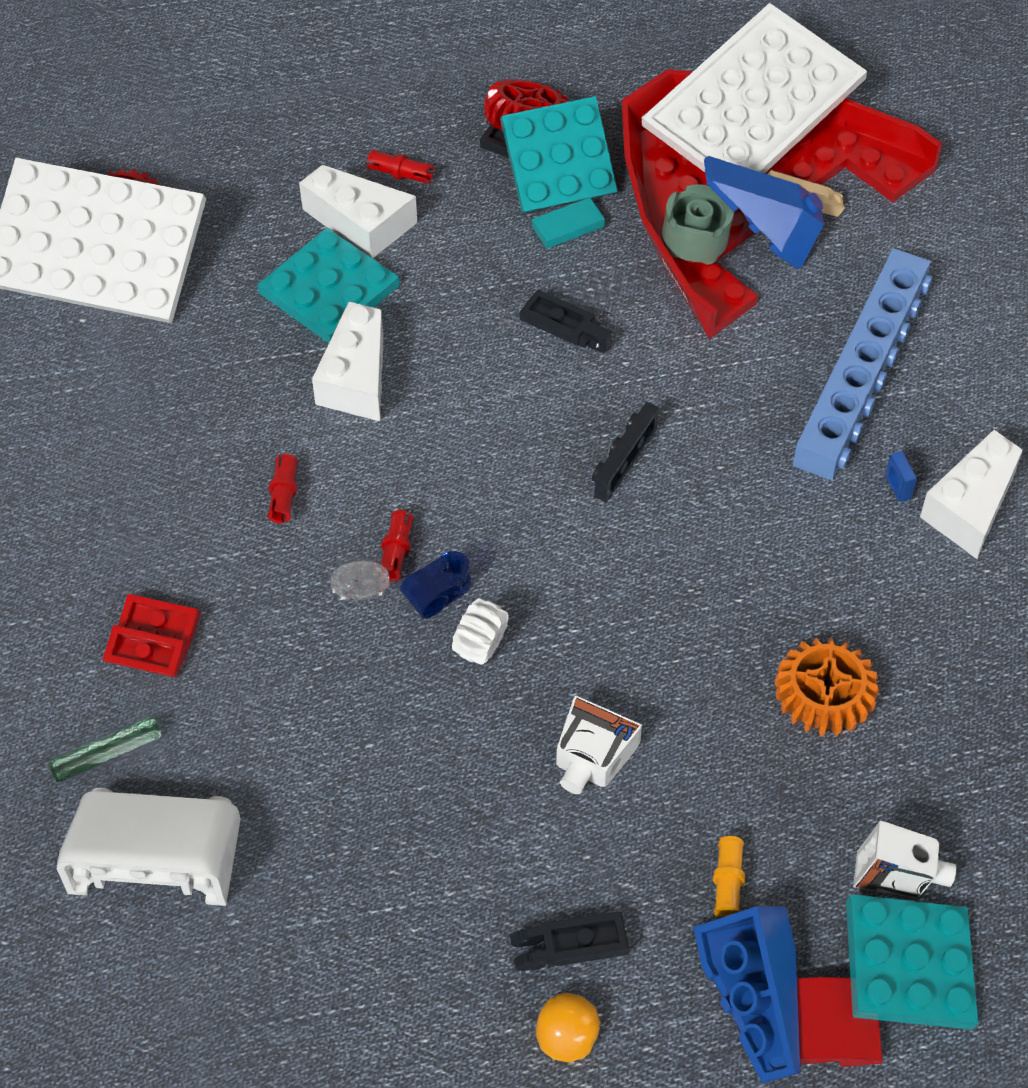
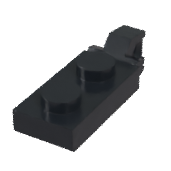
[519,289,612,353]

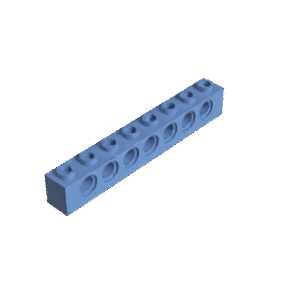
[793,248,933,480]

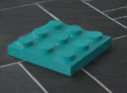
[500,96,617,214]
[257,228,400,343]
[846,894,978,1030]

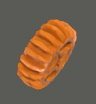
[774,637,879,737]

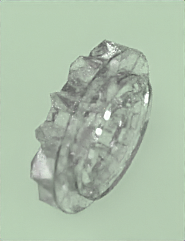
[330,560,390,603]

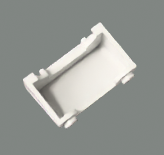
[57,788,241,906]

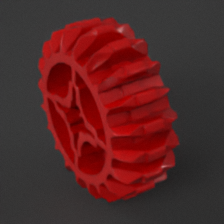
[484,78,568,132]

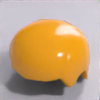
[535,992,601,1063]

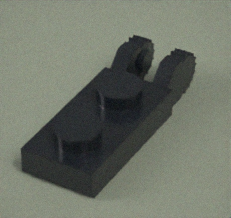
[510,911,629,971]

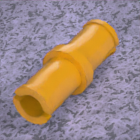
[713,836,745,918]

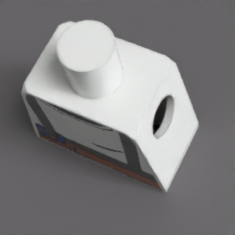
[556,696,642,794]
[853,821,956,898]

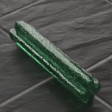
[49,717,161,782]

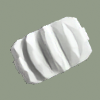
[452,598,509,665]

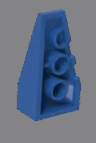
[704,156,824,269]
[693,906,800,1083]

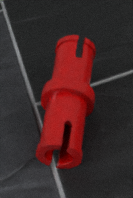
[367,150,434,184]
[267,453,298,524]
[378,510,414,582]

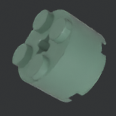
[662,184,734,264]

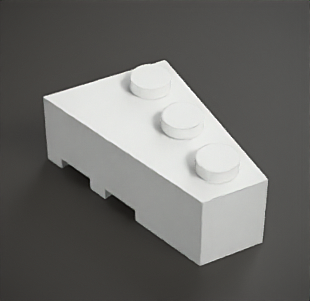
[299,165,417,259]
[312,302,383,421]
[920,430,1023,559]

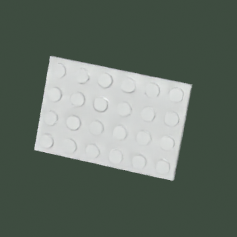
[642,3,867,174]
[0,158,206,323]

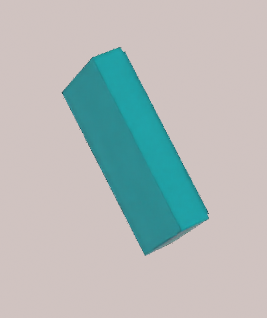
[532,197,605,249]

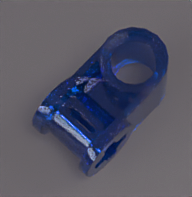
[400,551,471,619]

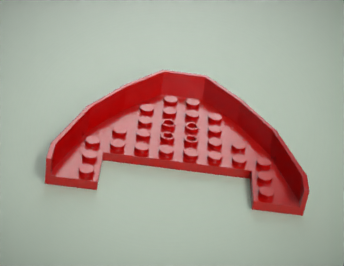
[622,69,943,339]

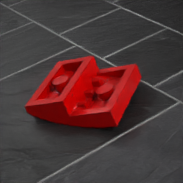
[102,594,201,678]
[797,977,883,1067]

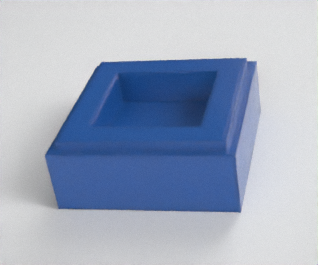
[885,451,917,502]

